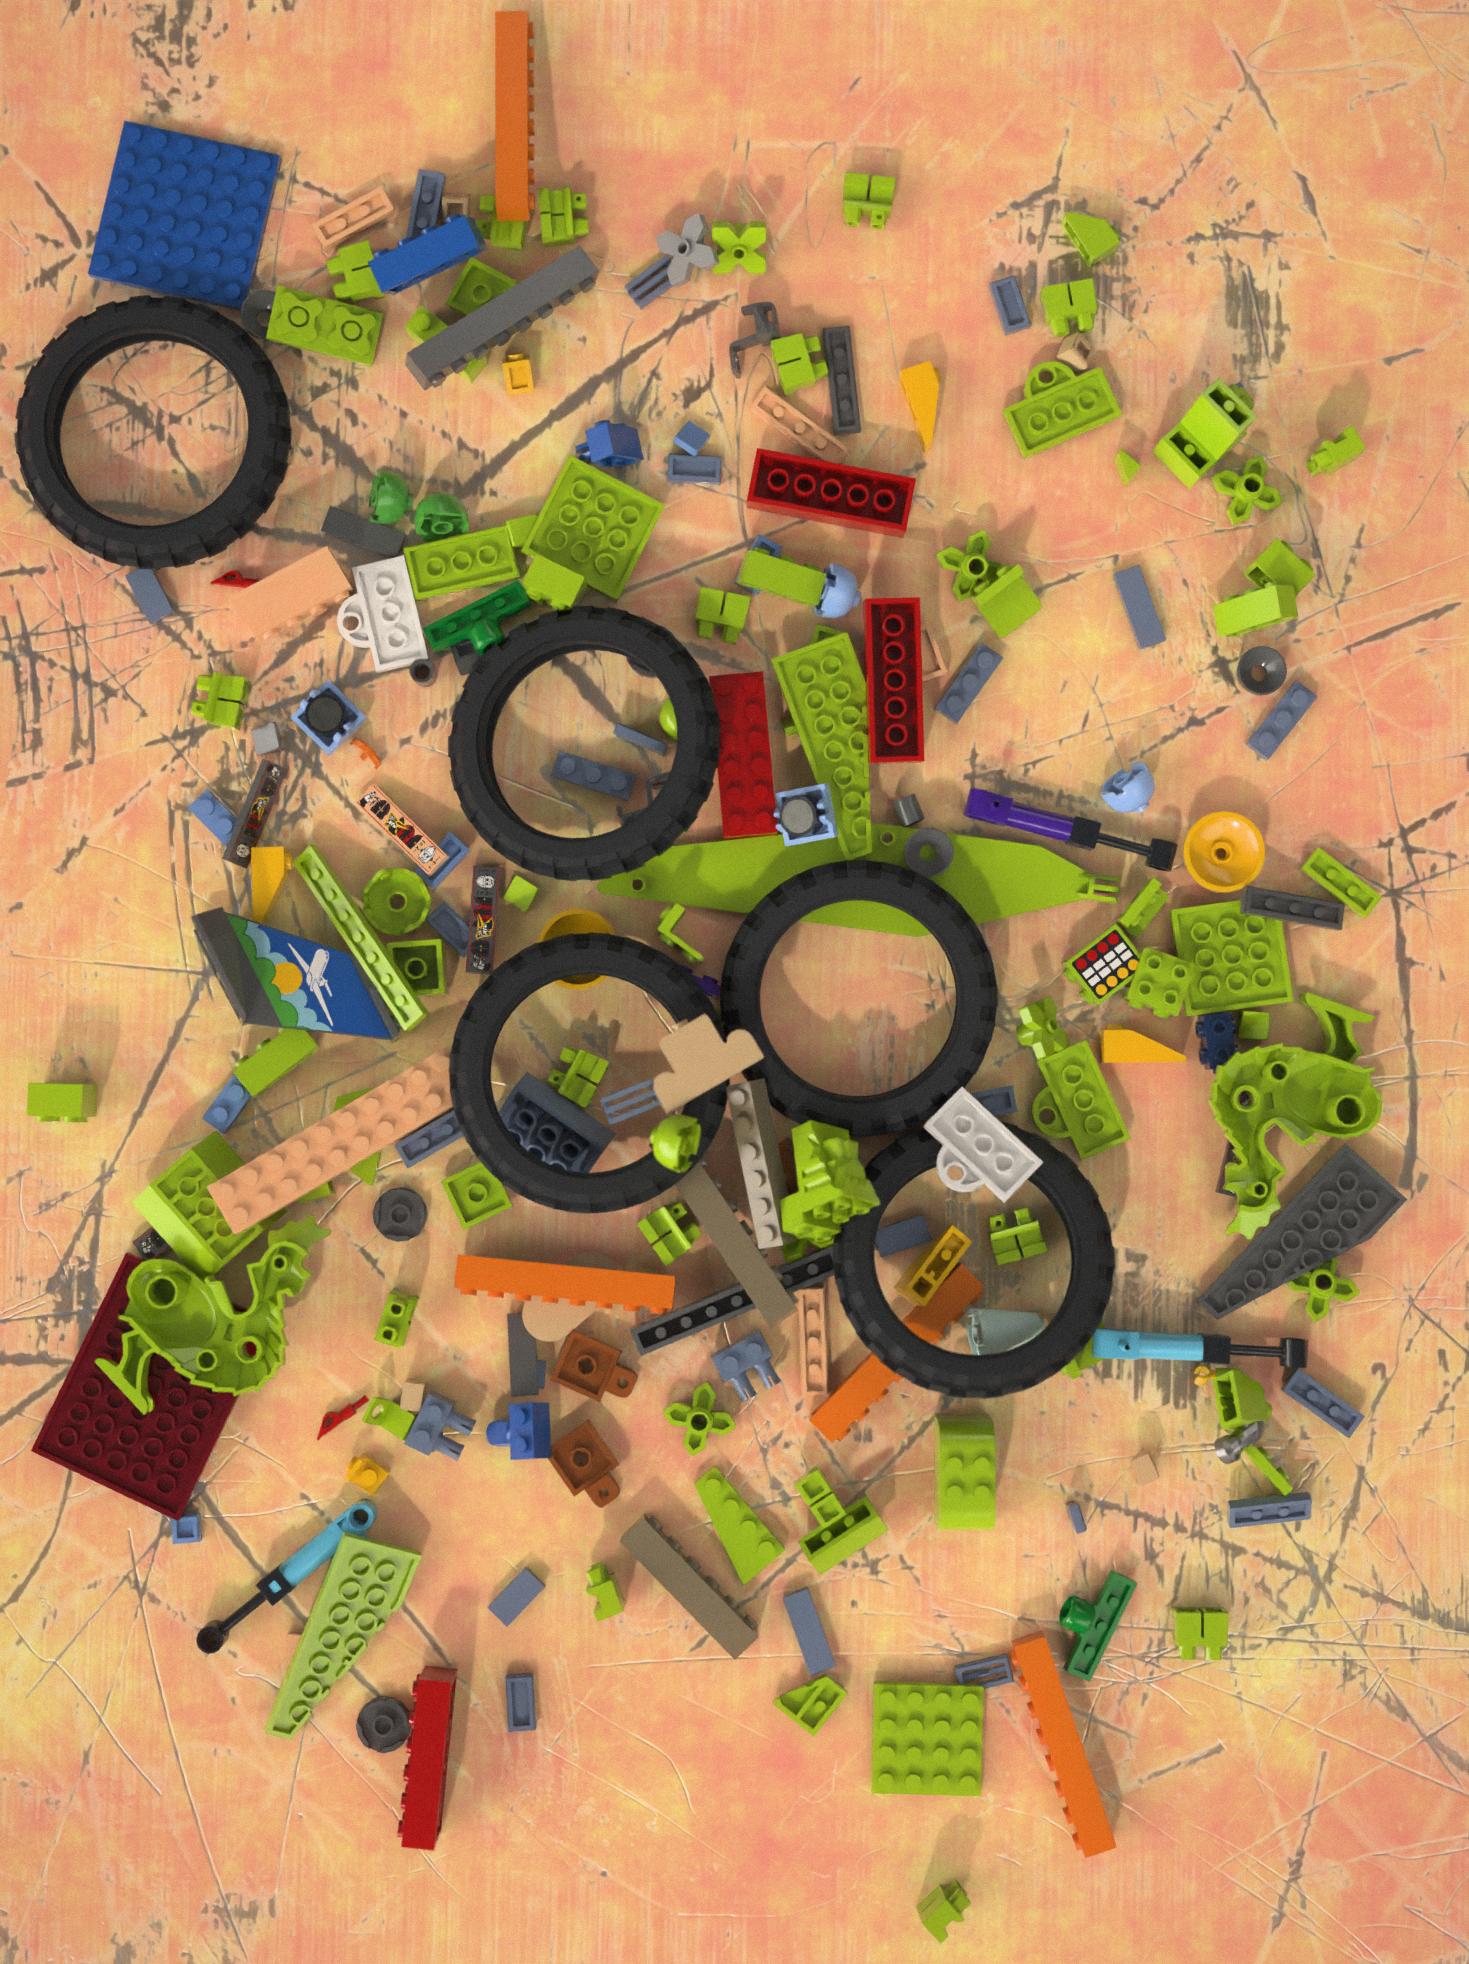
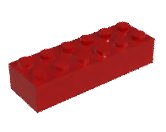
[747,448,916,538]
[863,597,925,765]
[709,671,778,840]
[397,1666,458,1851]

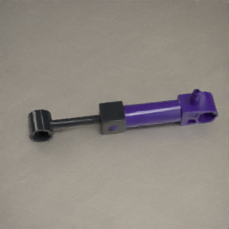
[963,788,1178,872]

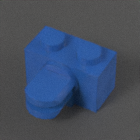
[575,420,644,468]
[486,1402,551,1460]

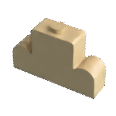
[653,1015,764,1114]

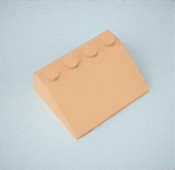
[229,546,355,641]

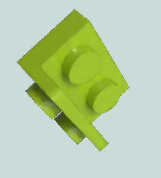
[1115,878,1169,938]

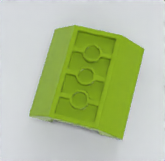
[132,1131,288,1282]

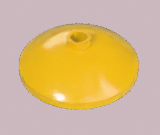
[1183,811,1265,893]
[538,909,616,990]

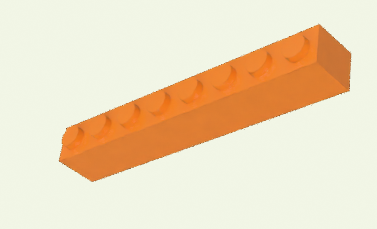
[495,11,535,221]
[454,1255,676,1314]
[808,1262,985,1443]
[1009,1630,1117,1858]

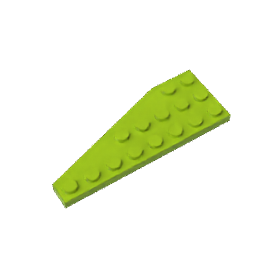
[771,632,872,861]
[264,1531,422,1740]

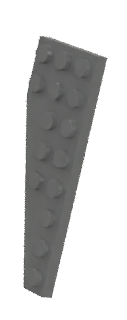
[1196,1143,1407,1320]

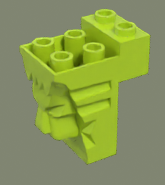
[1152,378,1258,489]
[779,1120,880,1242]

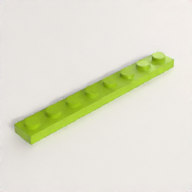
[293,845,429,1031]

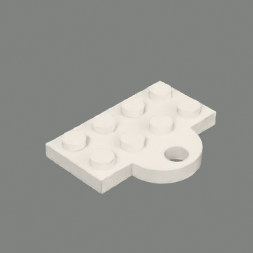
[337,555,430,673]
[924,1087,1043,1203]

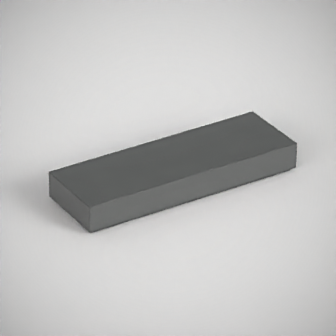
[321,506,406,558]
[507,1313,539,1397]

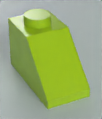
[1061,212,1120,268]

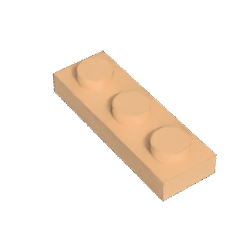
[311,186,396,251]

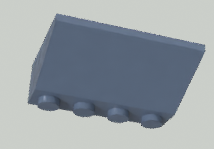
[499,1072,616,1173]

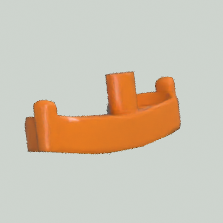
[350,737,382,769]

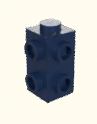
[1195,1012,1240,1074]

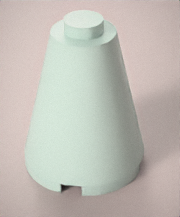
[967,1308,1045,1355]

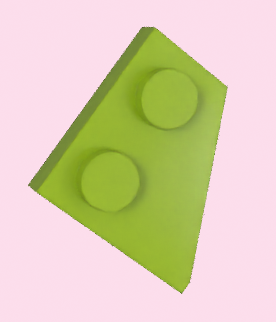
[773,1674,848,1737]

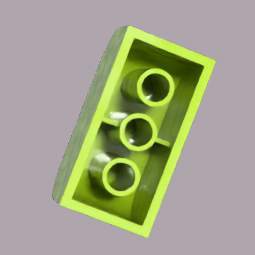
[934,1414,996,1530]

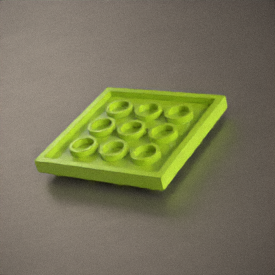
[521,455,665,601]
[1169,900,1294,1017]
[871,1681,984,1796]

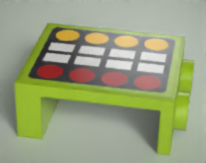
[1062,923,1141,1007]

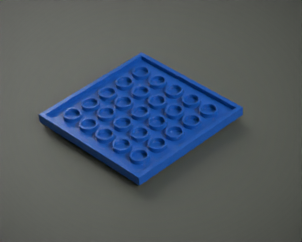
[88,121,282,311]

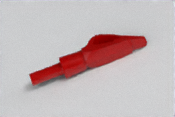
[211,570,259,588]
[317,1395,369,1441]

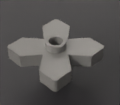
[656,213,720,287]

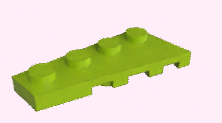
[694,1465,785,1585]

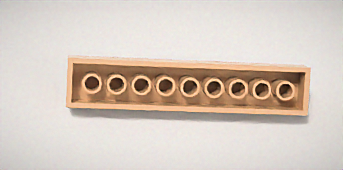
[207,1046,453,1235]

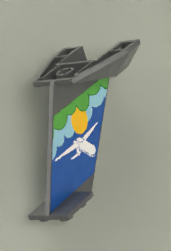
[191,907,401,1043]

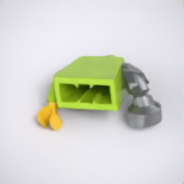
[1194,1364,1272,1464]

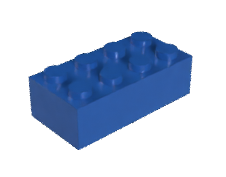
[368,213,488,295]

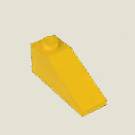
[898,361,941,453]
[251,847,293,925]
[1100,1025,1186,1063]
[893,1225,972,1306]

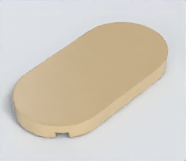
[522,1252,617,1342]

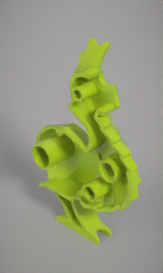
[1207,992,1382,1240]
[94,1215,331,1415]

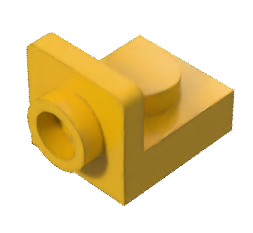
[502,352,534,396]
[344,1453,390,1496]

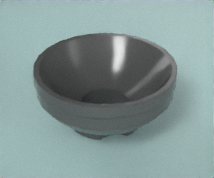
[241,290,275,340]
[1237,646,1287,696]
[904,828,954,877]

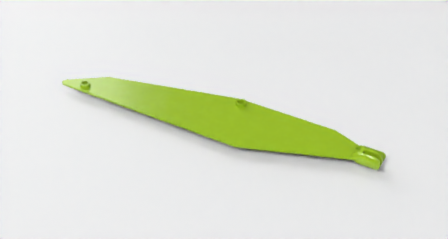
[597,824,1121,937]

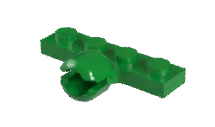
[423,580,531,656]
[1059,1569,1138,1682]

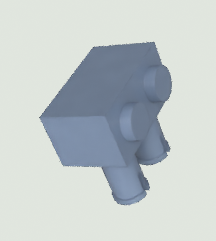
[711,1328,781,1402]
[404,1390,477,1461]

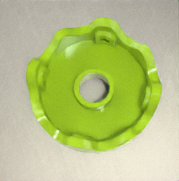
[363,868,432,936]

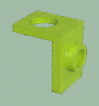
[362,1397,417,1441]

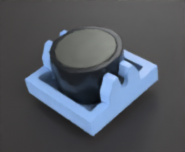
[290,680,367,756]
[773,783,839,846]

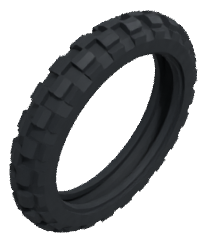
[15,295,292,570]
[448,606,721,881]
[720,860,998,1137]
[449,932,730,1214]
[833,1121,1115,1399]

